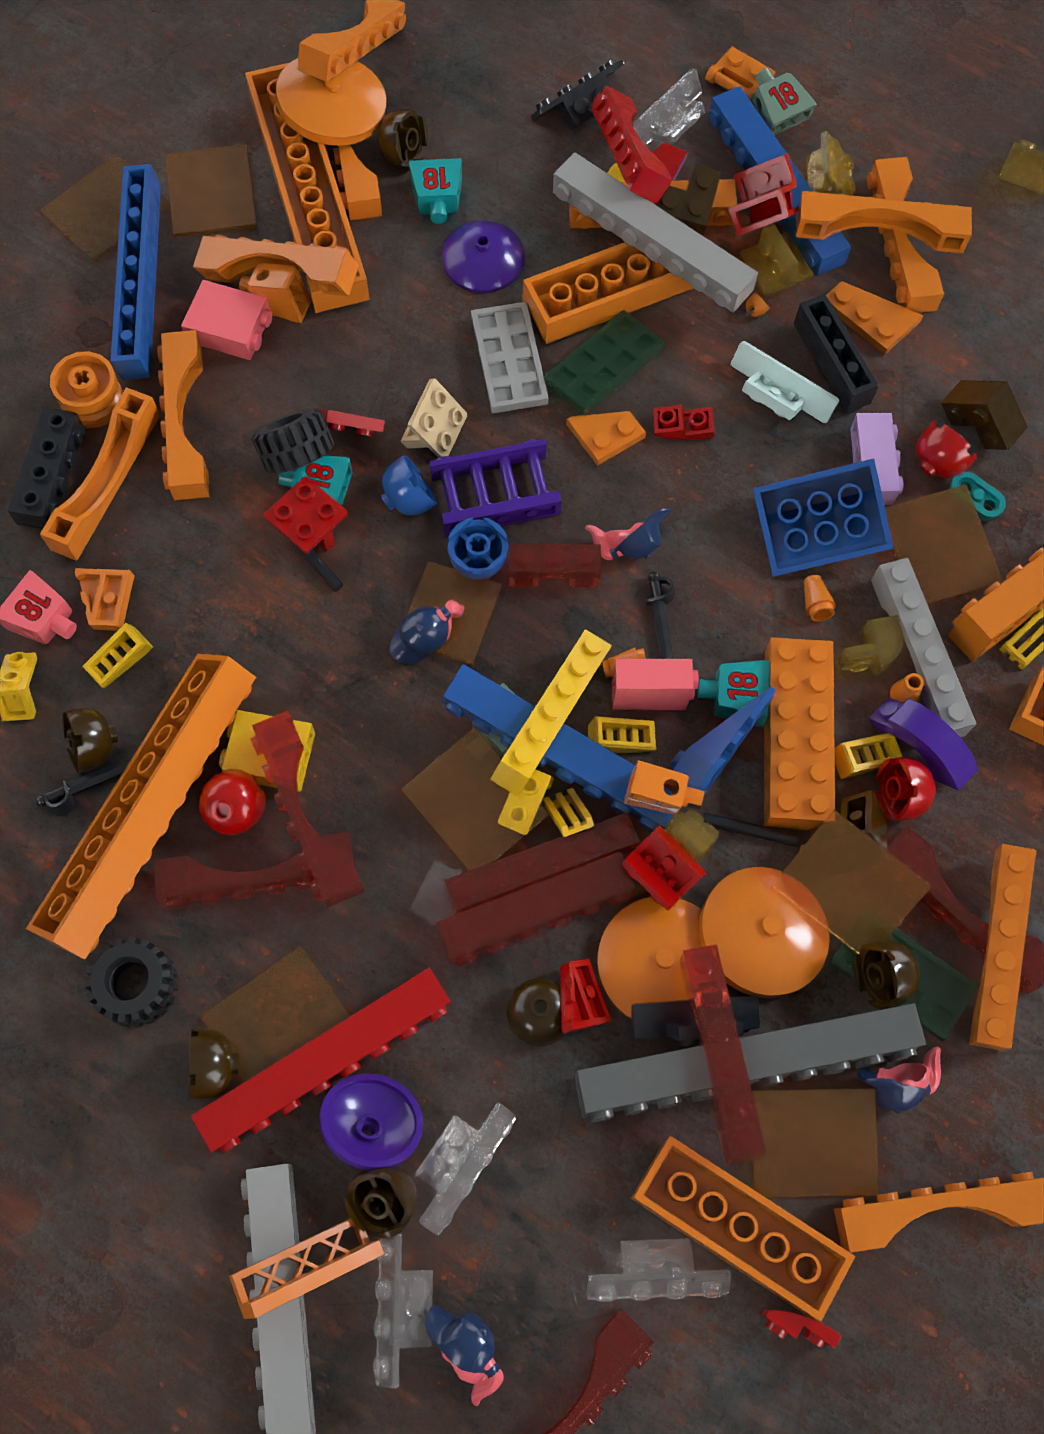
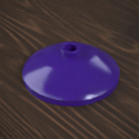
[442,220,525,293]
[319,1074,423,1170]

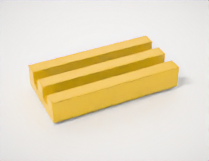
[999,608,1044,670]
[543,788,594,837]

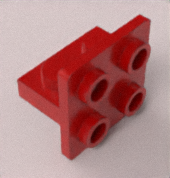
[264,476,348,553]
[622,825,706,911]

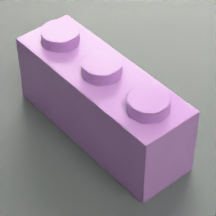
[850,413,903,505]

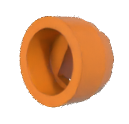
[745,292,770,318]

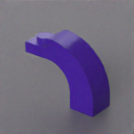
[869,698,978,791]

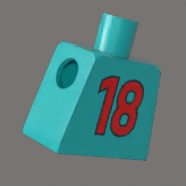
[409,158,462,224]
[278,456,353,506]
[697,660,770,727]

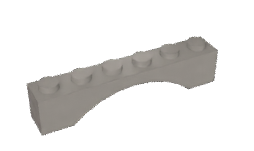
[871,558,977,737]

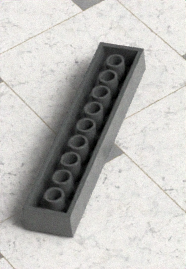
[574,1003,927,1123]

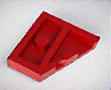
[315,407,385,436]
[560,959,612,1034]

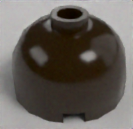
[377,109,428,168]
[62,708,118,773]
[853,940,919,1010]
[506,978,565,1047]
[188,1029,239,1099]
[345,1165,417,1239]

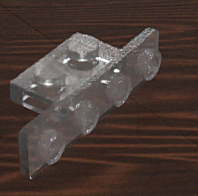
[633,69,706,145]
[415,1102,516,1236]
[373,1233,433,1388]
[587,1238,731,1302]

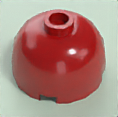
[916,421,977,479]
[874,757,936,821]
[199,769,266,835]

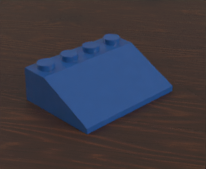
[753,458,894,576]

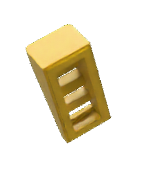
[82,623,153,688]
[588,716,656,753]
[834,733,903,779]

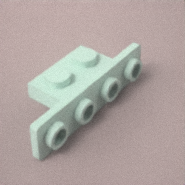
[731,341,839,423]

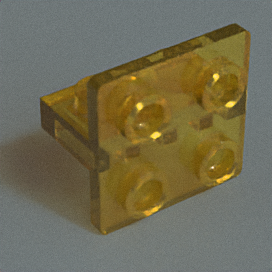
[806,131,855,196]
[998,140,1044,195]
[739,223,813,297]

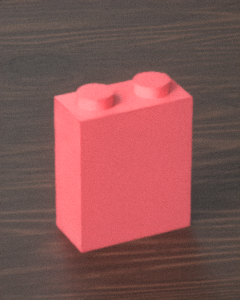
[181,280,272,360]
[611,659,699,710]

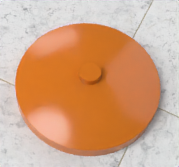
[276,58,386,146]
[699,867,829,998]
[597,897,727,1021]

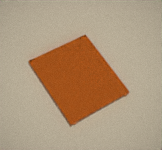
[407,561,502,665]

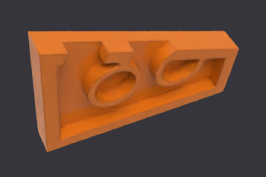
[826,281,924,355]

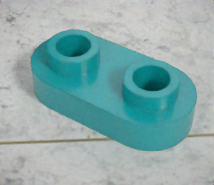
[949,472,1006,521]

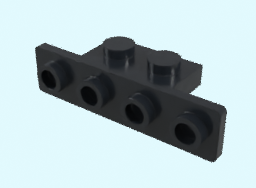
[531,59,625,129]
[631,995,760,1046]

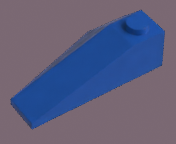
[670,687,777,796]

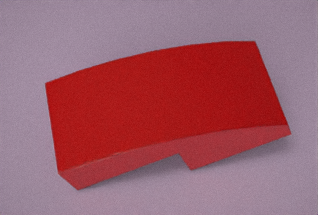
[653,404,715,439]
[760,1308,842,1349]

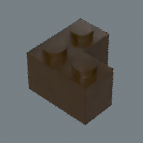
[653,164,722,235]
[941,380,1028,450]
[809,790,887,877]

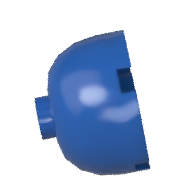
[381,455,437,516]
[448,518,509,580]

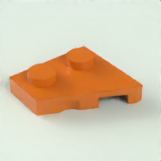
[566,411,646,466]
[75,568,135,631]

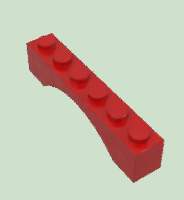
[591,85,673,204]

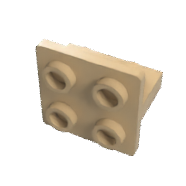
[401,379,467,458]

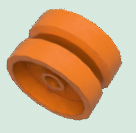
[50,351,123,429]

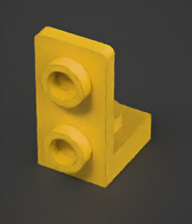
[0,652,37,721]
[498,769,554,835]

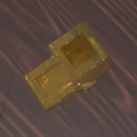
[838,615,903,677]

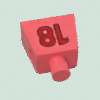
[0,570,77,644]

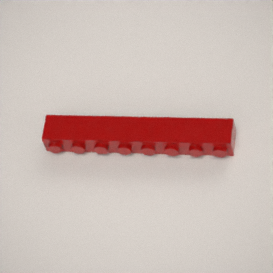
[191,967,451,1154]

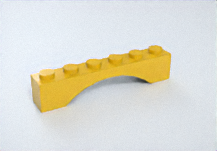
[490,629,612,797]

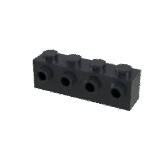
[793,294,879,414]
[7,407,86,529]

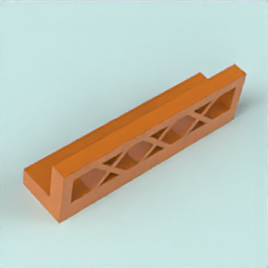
[229,1218,384,1319]

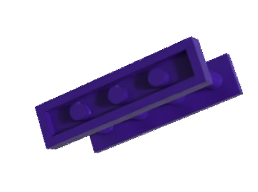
[429,439,562,538]

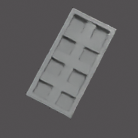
[471,302,549,414]

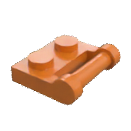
[705,46,775,102]

